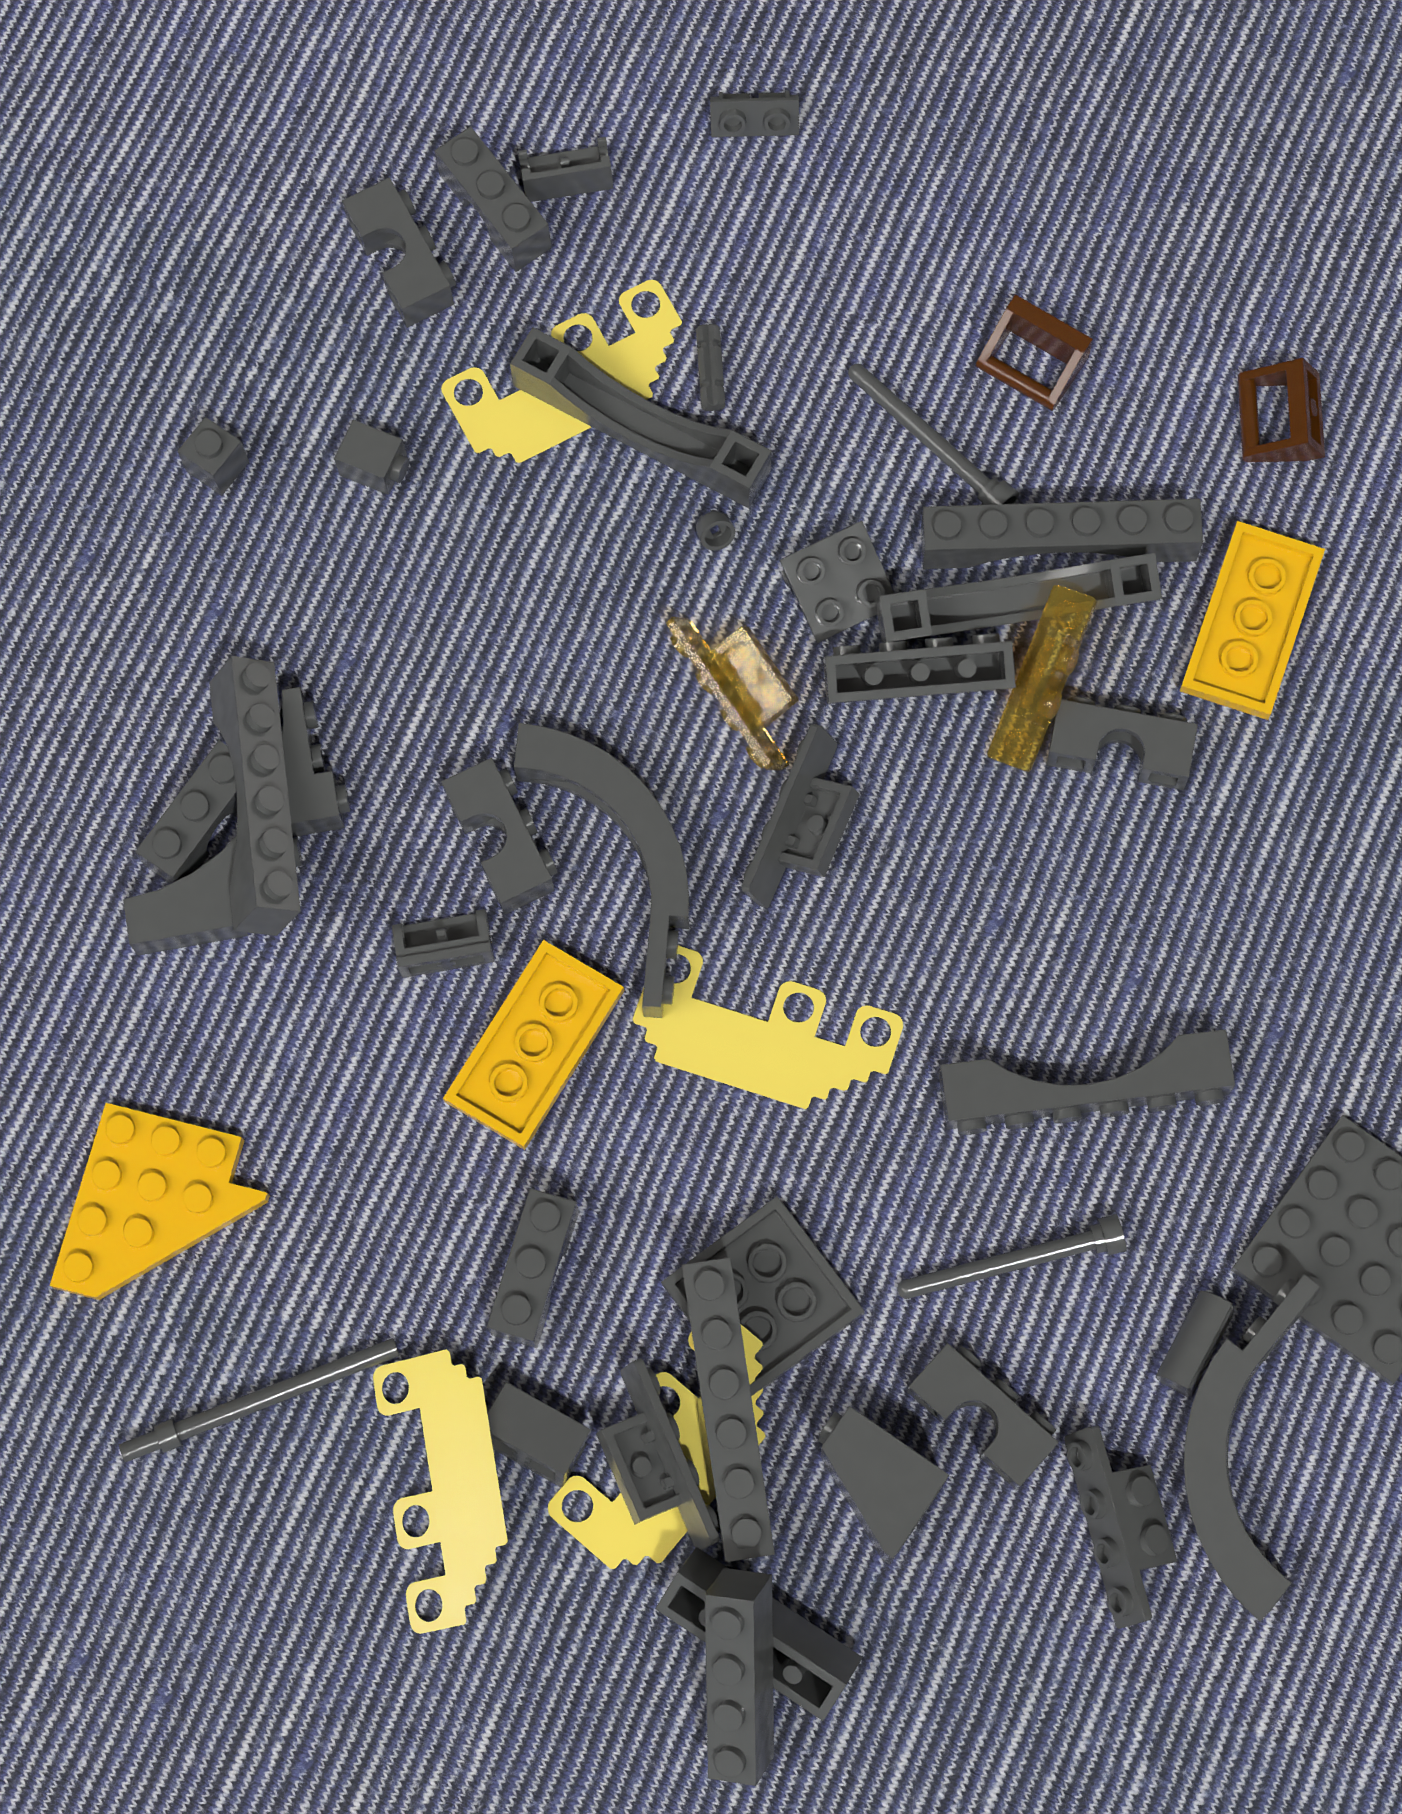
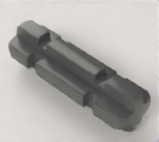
[696,324,725,411]

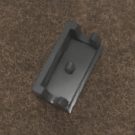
[518,137,613,202]
[392,909,495,978]
[487,1382,591,1487]

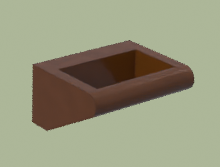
[975,294,1093,411]
[1237,358,1325,462]

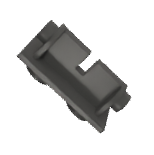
[710,90,799,137]

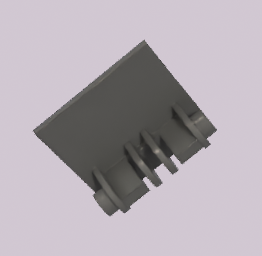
[780,520,895,643]

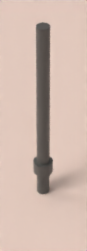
[119,1338,400,1463]

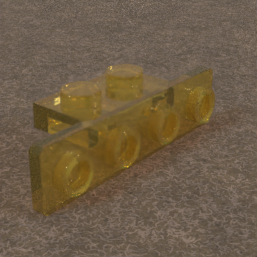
[987,585,1097,772]
[666,616,799,771]

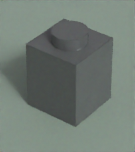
[177,417,249,496]
[334,420,410,495]

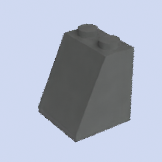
[818,1406,949,1565]

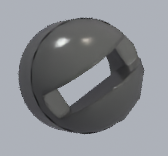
[696,510,736,551]

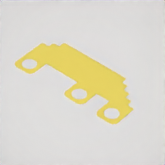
[441,280,682,463]
[632,945,903,1109]
[548,1324,766,1569]
[373,1349,508,1634]

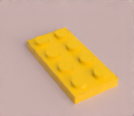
[1180,521,1325,720]
[443,940,624,1150]

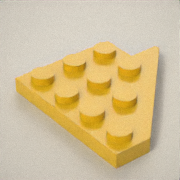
[50,1103,270,1300]

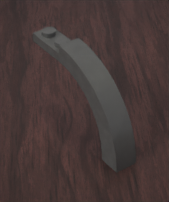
[514,723,690,1018]
[1184,1274,1321,1622]

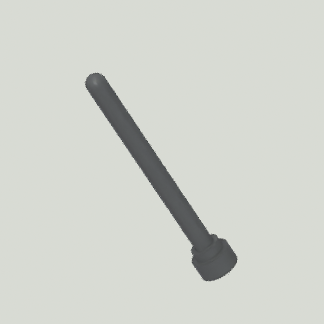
[848,364,1019,505]
[897,1214,1127,1299]

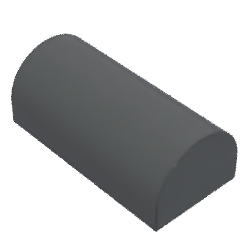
[1155,1290,1234,1398]

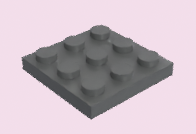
[661,1196,865,1396]

